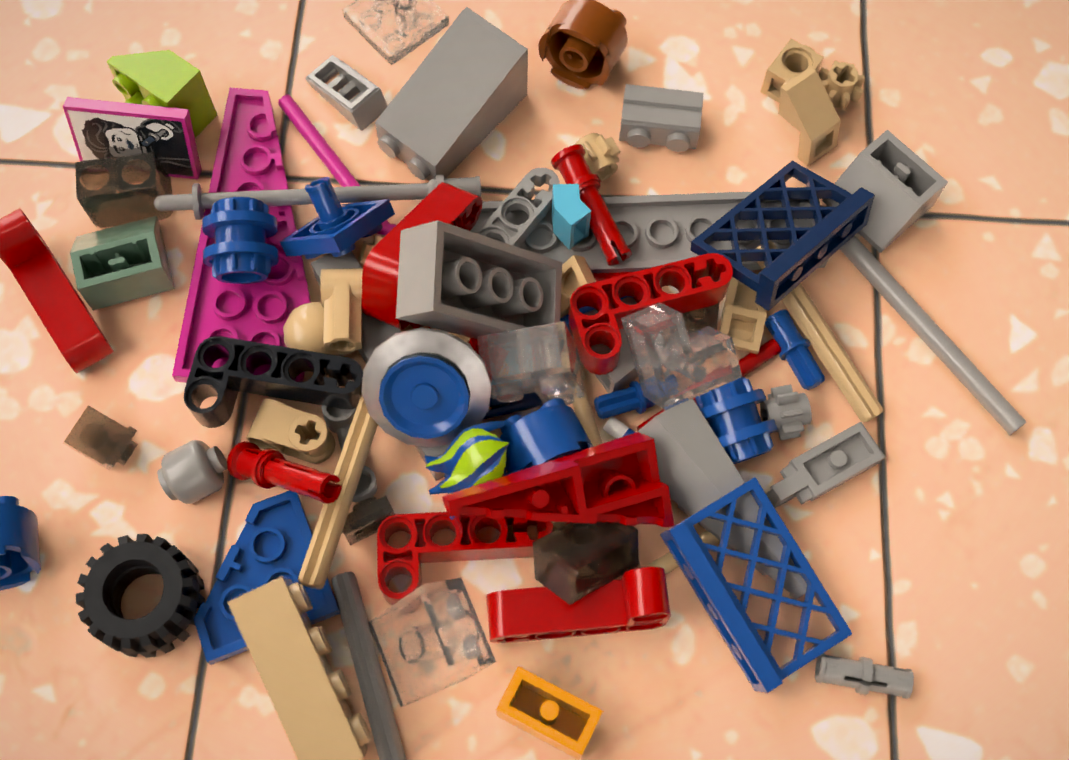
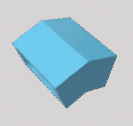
[551,184,591,250]

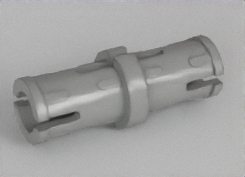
[815,653,914,699]

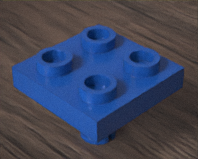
[280,177,395,259]

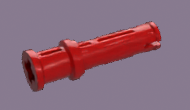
[551,144,632,266]
[227,441,342,504]

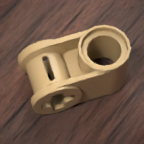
[246,398,336,464]

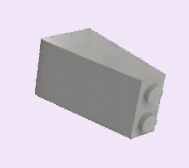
[375,7,528,181]

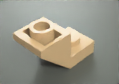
[778,67,841,166]

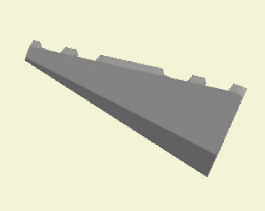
[637,396,807,600]

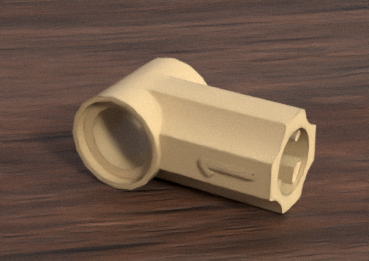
[320,268,363,354]

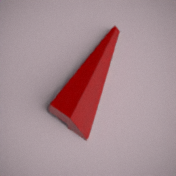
[442,432,674,527]

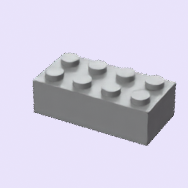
[396,220,562,350]

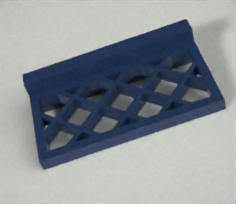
[690,160,875,311]

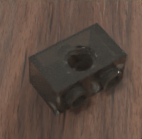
[533,522,639,605]

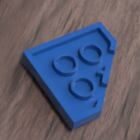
[194,491,340,665]

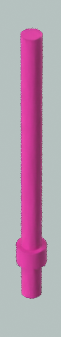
[278,95,396,236]

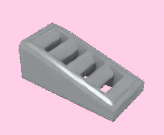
[305,54,388,130]

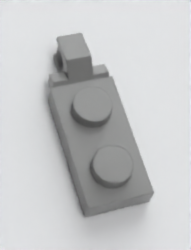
[766,422,886,508]

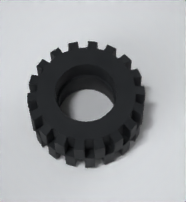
[75,534,205,658]

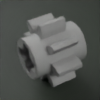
[760,384,812,440]

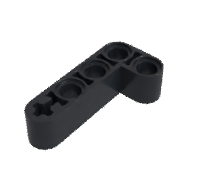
[183,336,363,428]

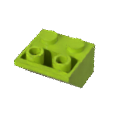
[106,50,217,138]

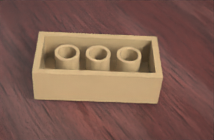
[227,576,372,760]

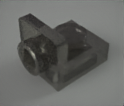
[342,496,395,545]

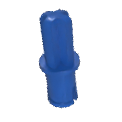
[765,309,825,390]
[594,373,680,419]

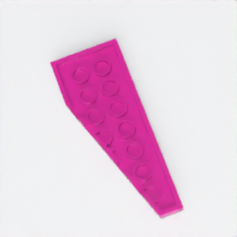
[172,87,311,383]

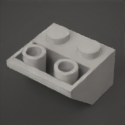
[822,129,948,253]

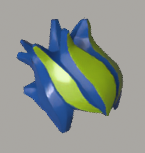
[424,420,521,520]

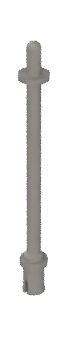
[154,174,481,220]

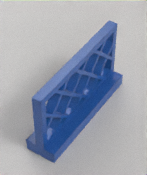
[660,477,853,693]

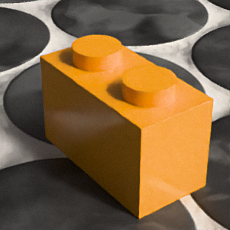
[496,666,603,760]

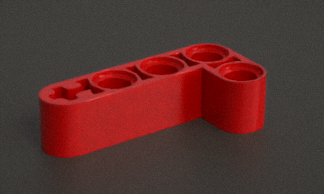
[361,182,482,330]
[0,208,114,374]
[569,253,733,375]
[377,512,553,608]
[486,567,671,643]

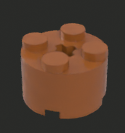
[538,0,628,89]

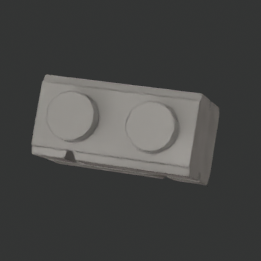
[619,84,704,152]

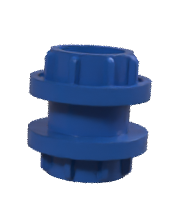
[202,197,279,284]
[695,377,778,464]

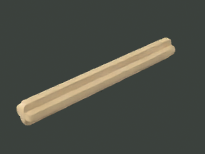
[755,240,883,423]
[298,393,378,589]

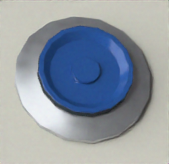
[362,328,492,448]

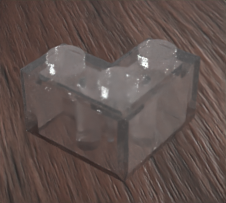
[621,302,742,410]
[477,321,585,406]

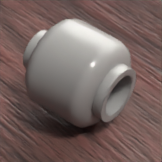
[157,439,227,504]

